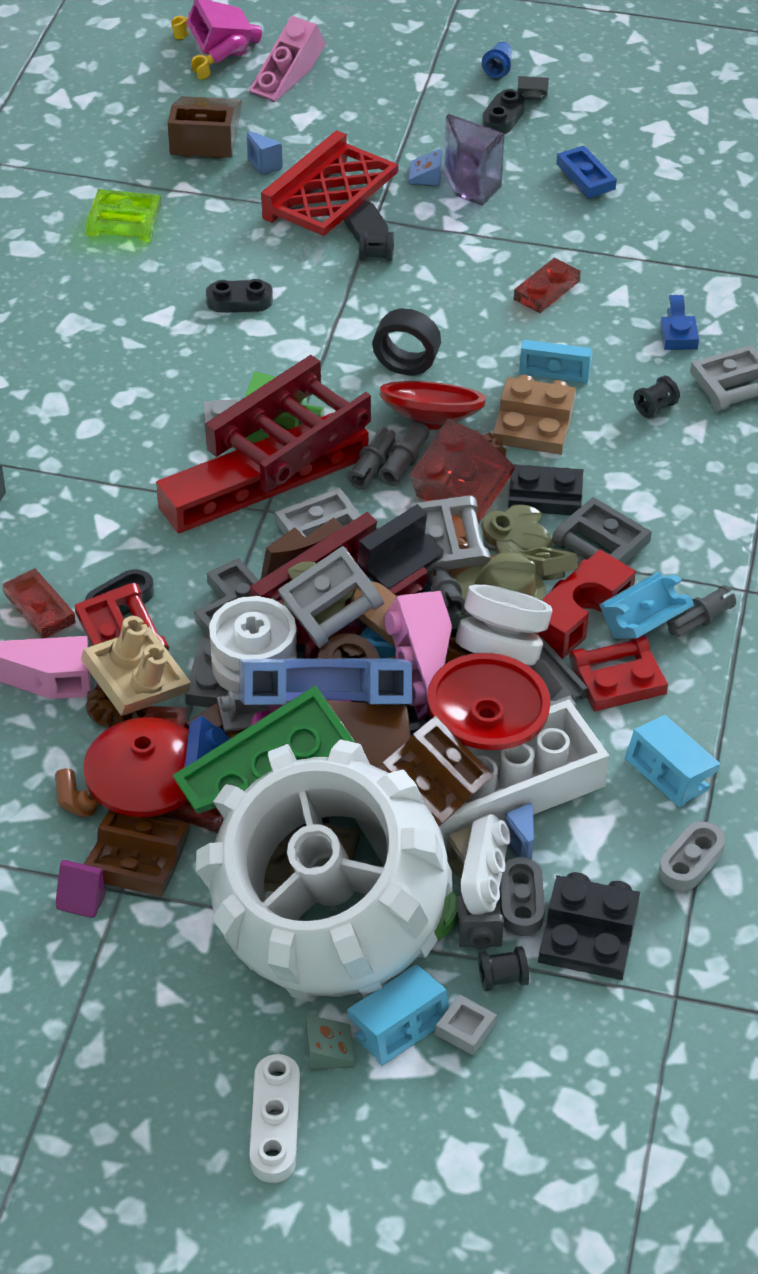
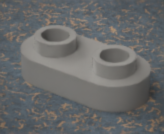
[659,821,725,891]

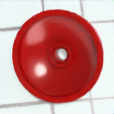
[379,381,486,430]
[427,653,551,750]
[83,717,189,817]

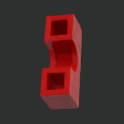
[535,550,636,659]

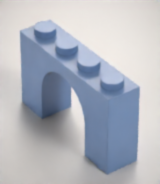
[239,658,412,705]

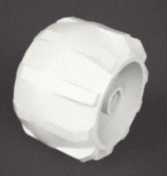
[196,740,452,1002]

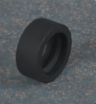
[372,308,442,376]

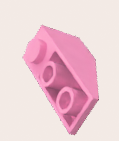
[249,15,326,102]
[384,591,452,721]
[0,636,91,699]

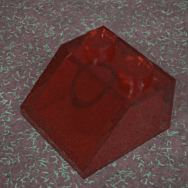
[410,418,515,524]

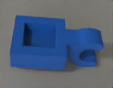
[660,295,699,350]

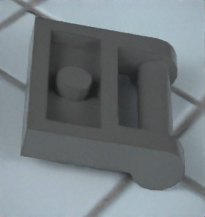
[551,497,652,564]

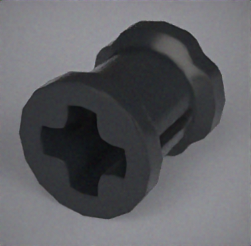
[359,231,394,261]
[633,375,680,418]
[478,946,529,991]

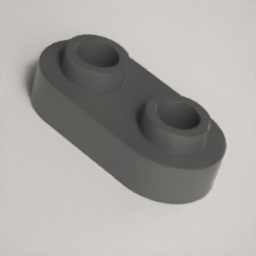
[500,857,545,936]

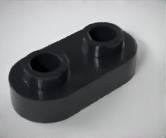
[482,89,525,135]
[206,279,273,313]

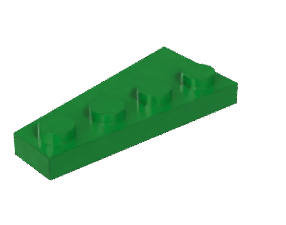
[173,685,356,814]

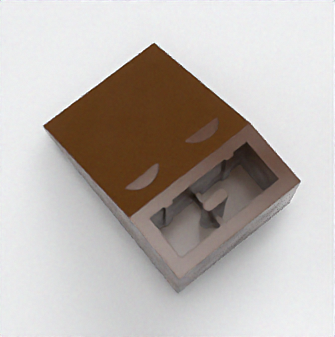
[168,96,242,158]

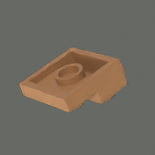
[493,375,576,455]

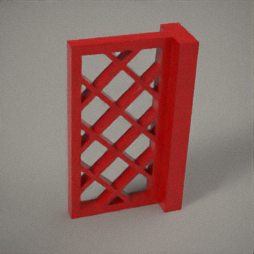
[261,130,398,236]

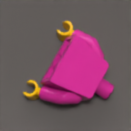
[171,0,262,80]

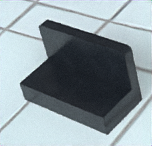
[357,504,444,590]

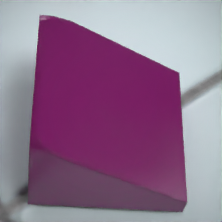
[56,860,105,918]

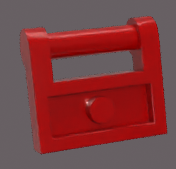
[74,583,170,651]
[569,634,668,712]

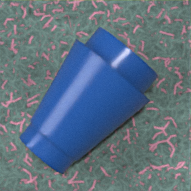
[482,42,512,78]

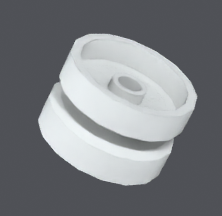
[455,584,553,665]
[209,596,297,693]

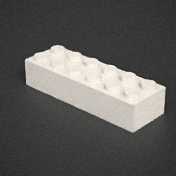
[355,700,609,866]

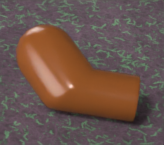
[55,768,99,818]

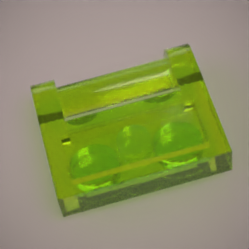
[86,189,162,242]

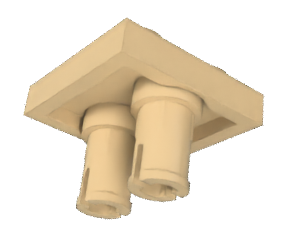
[81,616,191,716]

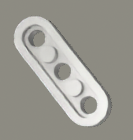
[461,814,510,915]
[250,1054,300,1183]

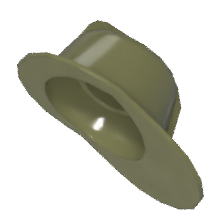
[455,552,546,601]

